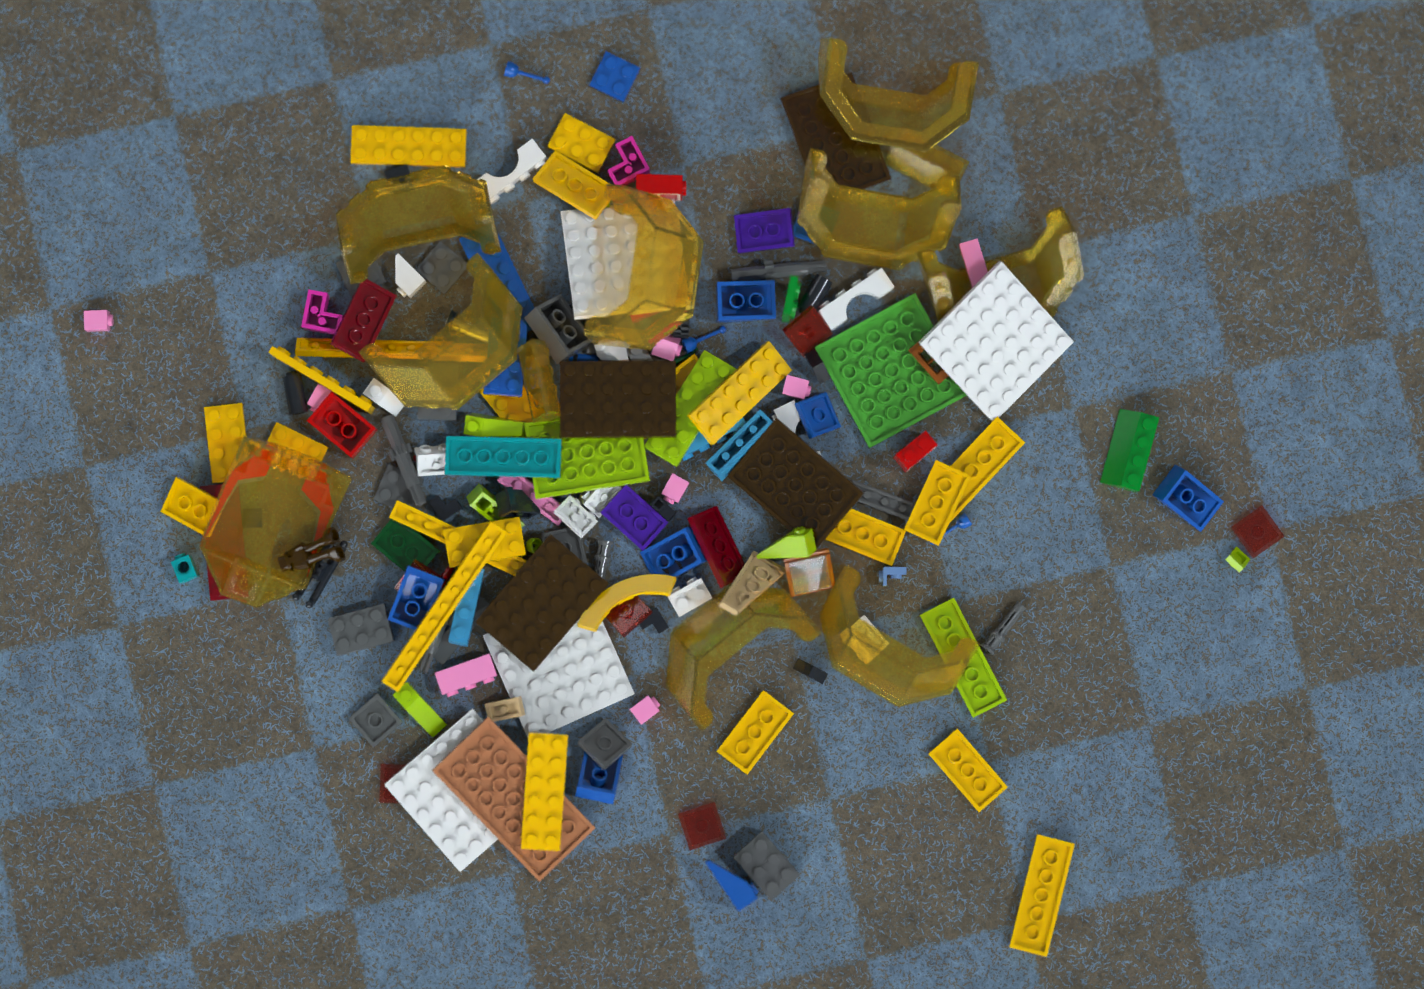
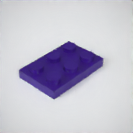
[734,208,795,254]
[600,485,668,551]

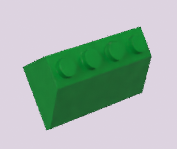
[1100,409,1160,493]

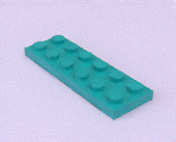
[445,436,562,478]

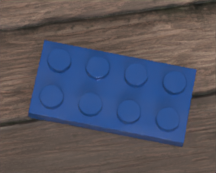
[483,318,527,397]

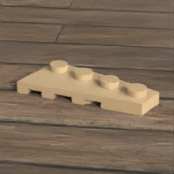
[719,551,786,616]

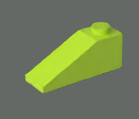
[463,413,527,438]
[466,483,525,528]
[756,527,816,559]
[393,682,447,737]

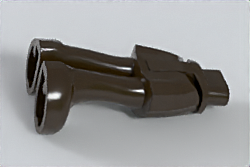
[278,527,345,572]

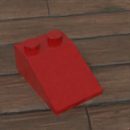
[307,391,378,459]

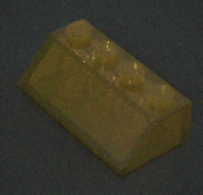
[885,127,969,199]
[517,339,561,423]

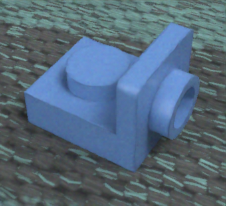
[878,567,906,586]

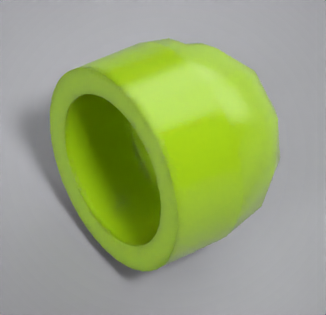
[526,538,542,553]

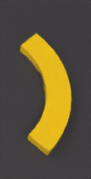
[577,574,676,632]

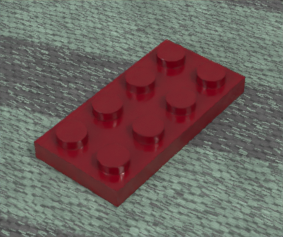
[330,277,397,363]
[687,506,745,588]

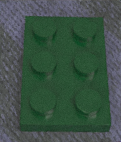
[370,519,440,573]

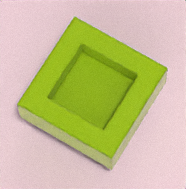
[1225,546,1251,573]

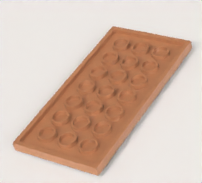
[432,716,595,882]

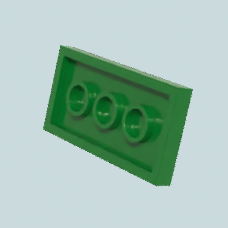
[782,276,801,323]

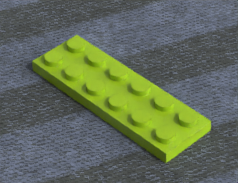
[645,350,736,467]
[920,598,1007,718]

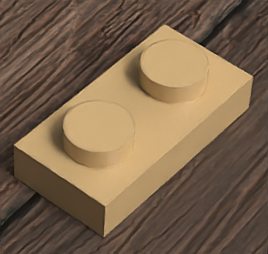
[484,696,525,722]

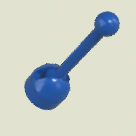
[504,61,550,84]
[681,326,726,353]
[929,512,972,545]

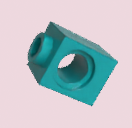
[171,553,200,584]

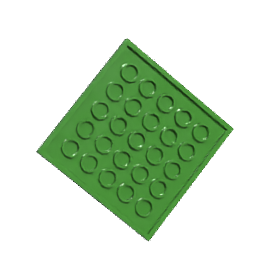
[814,293,967,448]

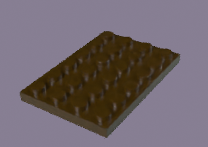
[780,72,891,205]
[560,361,676,439]
[727,418,864,550]
[475,534,609,672]

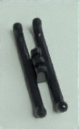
[292,540,348,608]

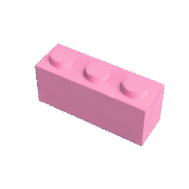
[435,654,498,697]

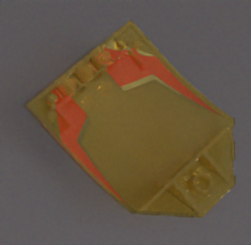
[199,436,352,608]

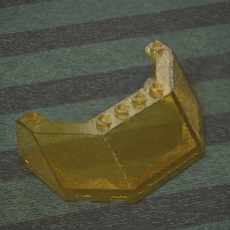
[818,37,979,152]
[797,149,962,270]
[336,165,501,284]
[584,184,704,350]
[916,206,1084,322]
[359,253,523,410]
[819,565,981,707]
[666,584,822,731]

